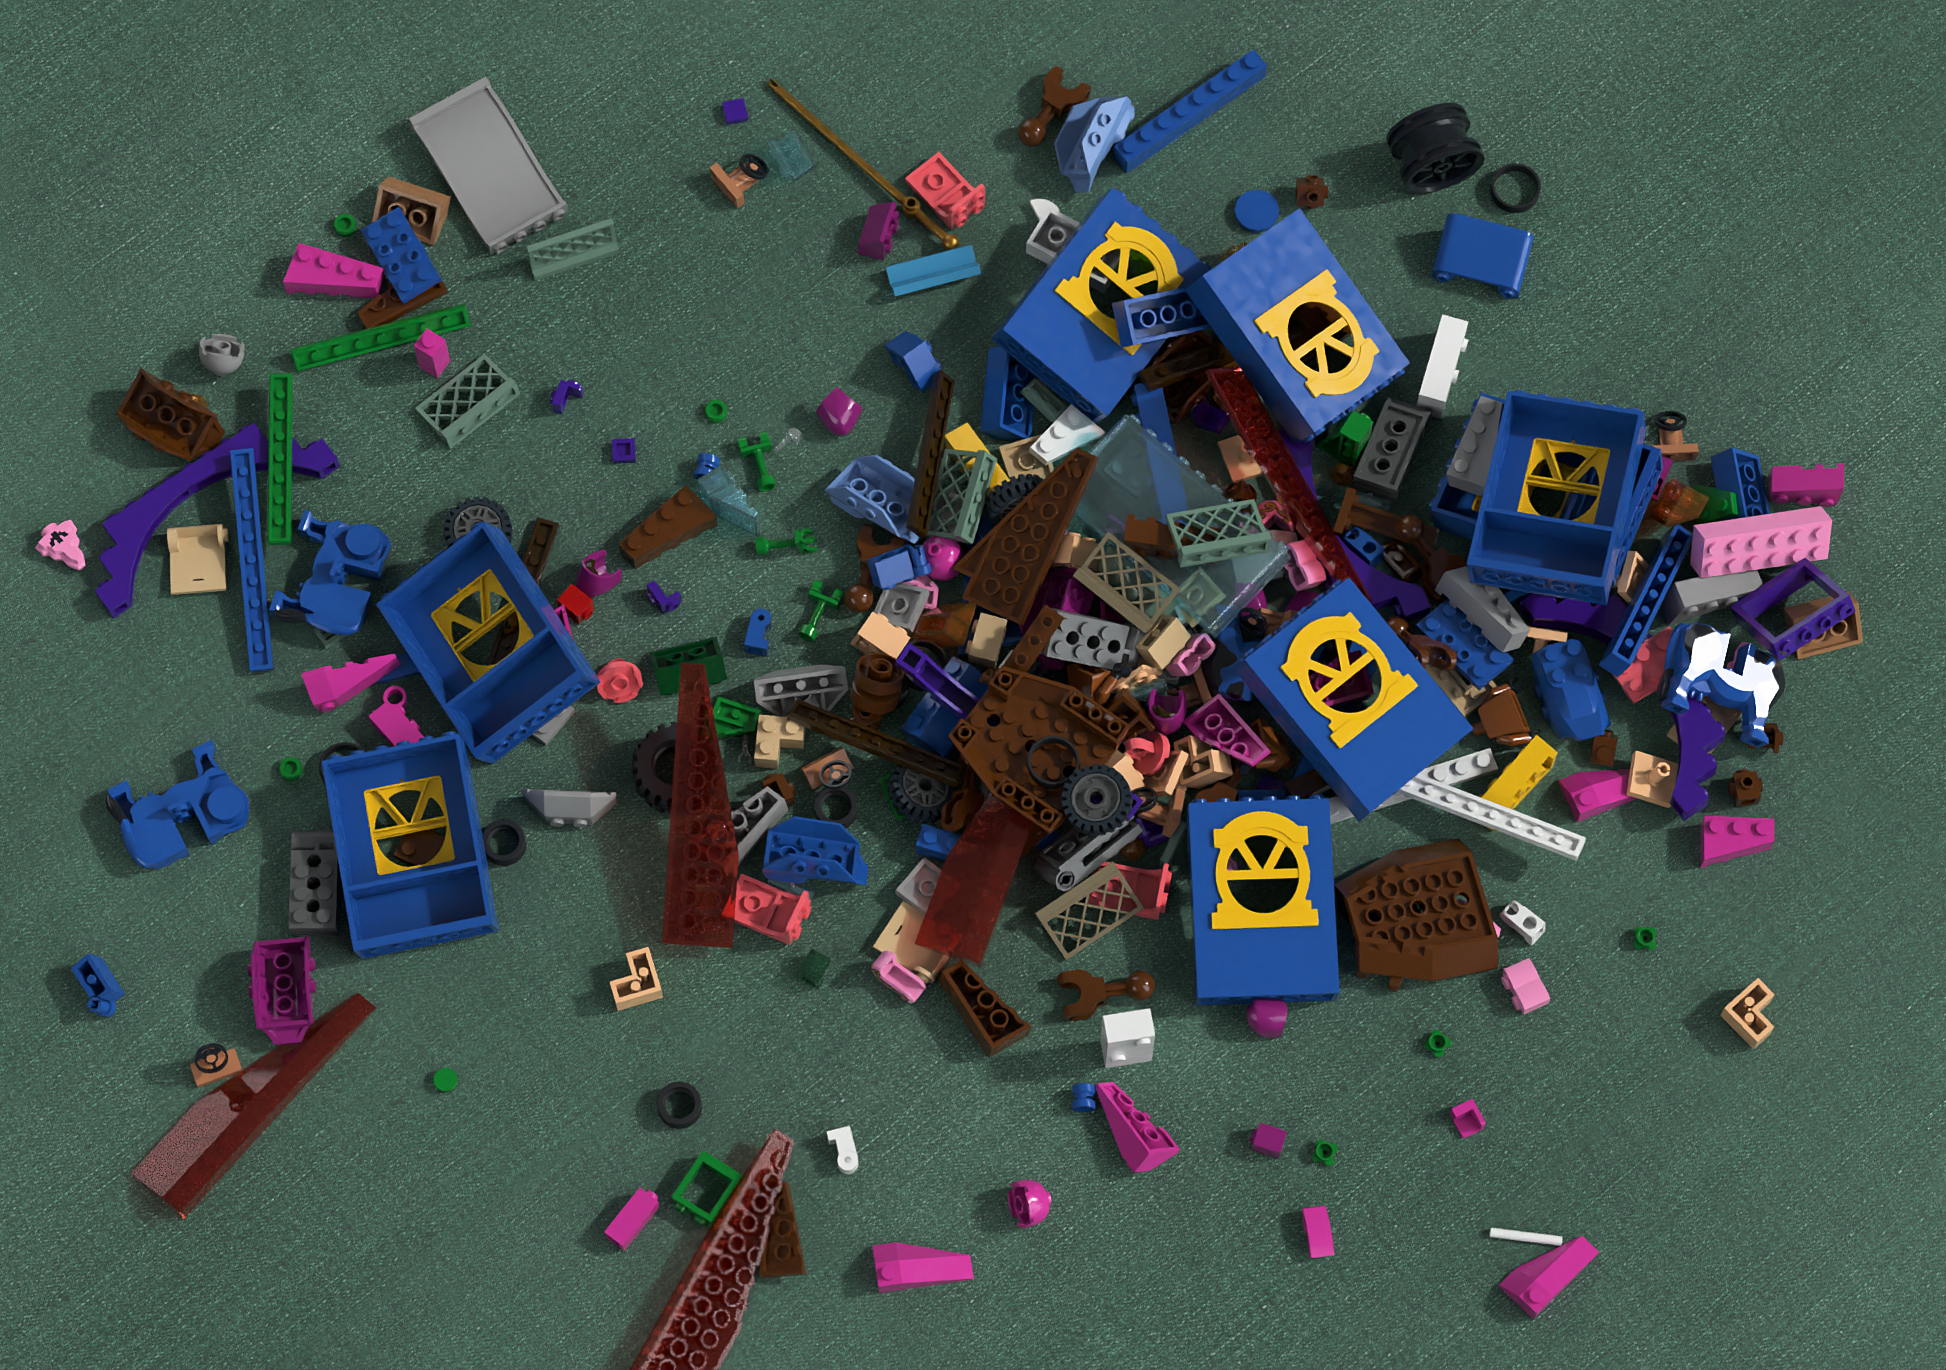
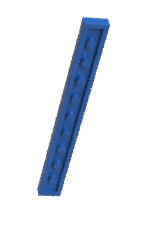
[230,448,274,673]

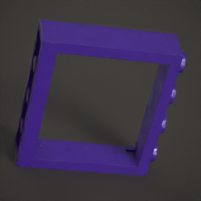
[1730,558,1856,661]

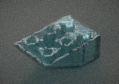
[698,465,761,536]

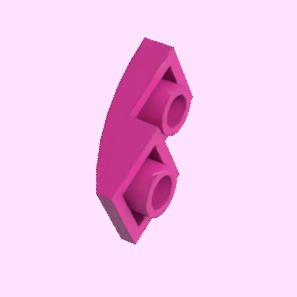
[1302,1205,1334,1258]

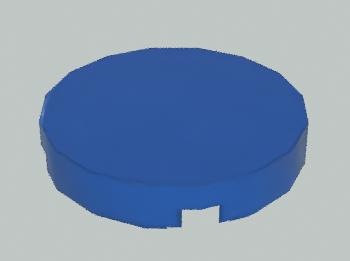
[1235,190,1279,233]

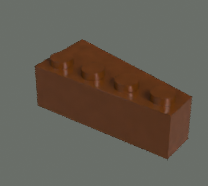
[619,485,718,569]
[1124,514,1225,564]
[939,960,1032,1058]

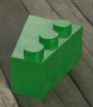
[1316,410,1373,468]

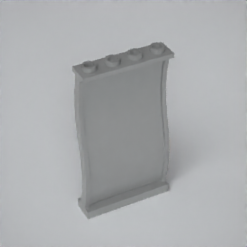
[409,76,568,255]

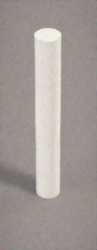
[1490,1228,1562,1246]

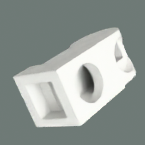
[1500,900,1545,946]
[827,1126,858,1174]

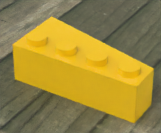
[944,423,1010,506]
[1478,735,1558,832]

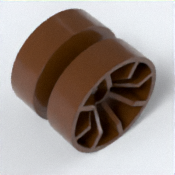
[850,653,905,714]

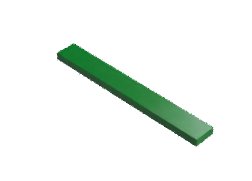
[290,303,471,372]
[267,373,293,546]

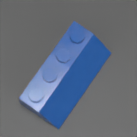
[980,346,1037,441]
[1711,448,1770,521]
[901,657,988,758]

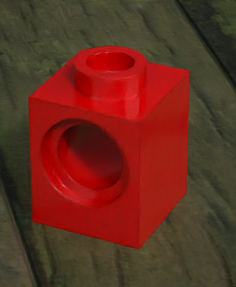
[557,584,594,624]

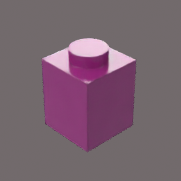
[1249,1123,1287,1159]

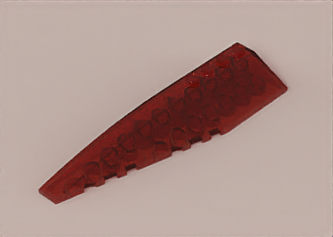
[1205,367,1372,602]
[661,663,739,948]
[915,743,1038,968]
[131,993,376,1219]
[629,1129,795,1370]

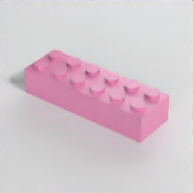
[1690,506,1832,578]

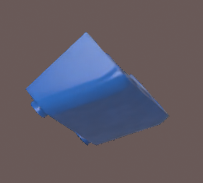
[1431,213,1534,299]

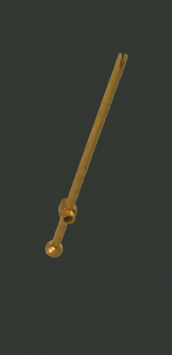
[767,79,960,250]

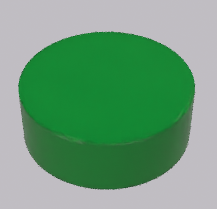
[333,214,357,237]
[705,400,727,424]
[279,757,303,782]
[434,1068,458,1093]

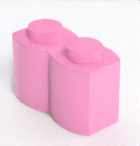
[1279,539,1326,591]
[1165,633,1216,677]
[1501,958,1550,1015]

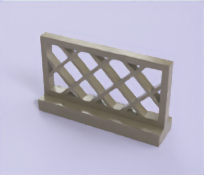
[1073,532,1181,633]
[1035,862,1144,960]

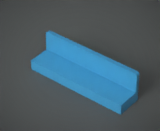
[886,245,981,296]

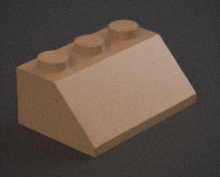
[372,176,451,245]
[1784,591,1863,660]

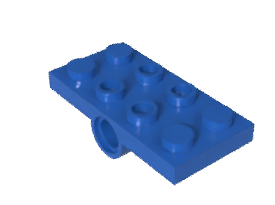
[361,207,442,304]
[1416,598,1513,691]

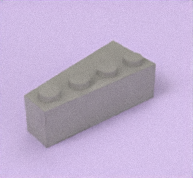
[1446,396,1503,497]
[1435,566,1530,653]
[1660,570,1763,626]
[689,786,788,878]

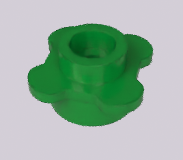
[1633,927,1657,950]
[1423,1030,1452,1058]
[1311,1139,1338,1166]

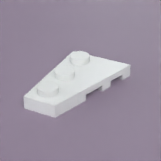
[1029,404,1106,466]

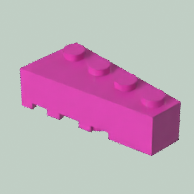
[283,243,386,298]

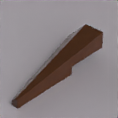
[1104,688,1155,743]

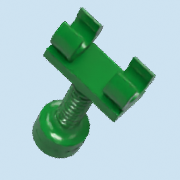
[737,430,776,492]
[755,528,818,555]
[798,580,844,642]

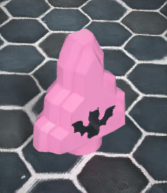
[35,520,86,571]

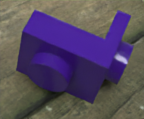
[550,380,584,414]
[1191,399,1231,434]
[646,580,682,614]
[1136,818,1172,848]

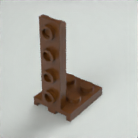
[1333,487,1440,549]
[978,604,1064,685]

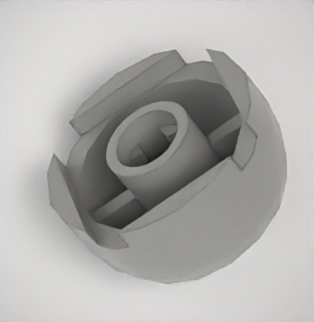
[199,334,245,376]

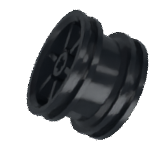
[1386,103,1485,195]

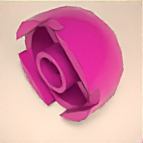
[922,536,965,581]
[1008,1179,1052,1228]

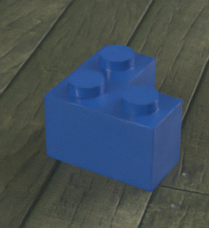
[884,331,942,392]

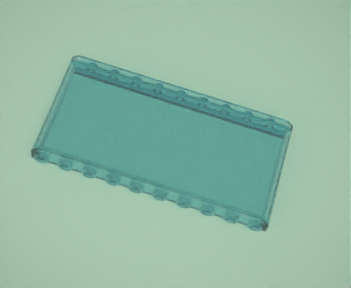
[1074,414,1291,638]

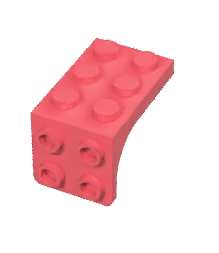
[905,152,985,231]
[1612,626,1673,704]
[1087,862,1172,920]
[722,873,812,946]

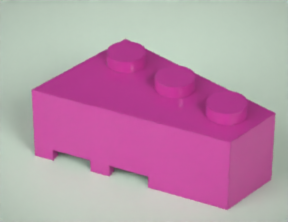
[1768,463,1844,507]
[1700,816,1774,868]

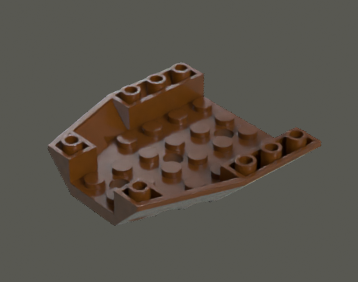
[948,666,1130,834]
[1334,838,1498,982]

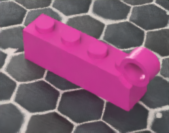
[368,686,426,747]

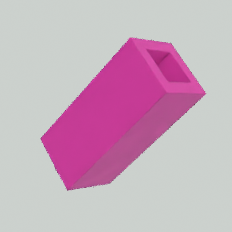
[414,329,450,378]
[604,1188,660,1251]

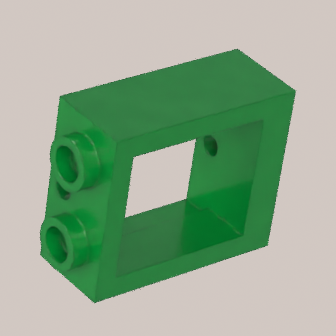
[671,1151,744,1228]

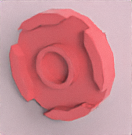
[597,658,643,703]
[1125,730,1170,777]

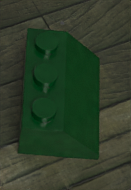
[649,637,728,695]

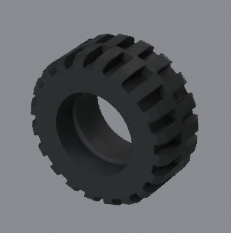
[632,722,721,815]

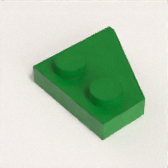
[1692,484,1738,525]
[704,696,762,739]

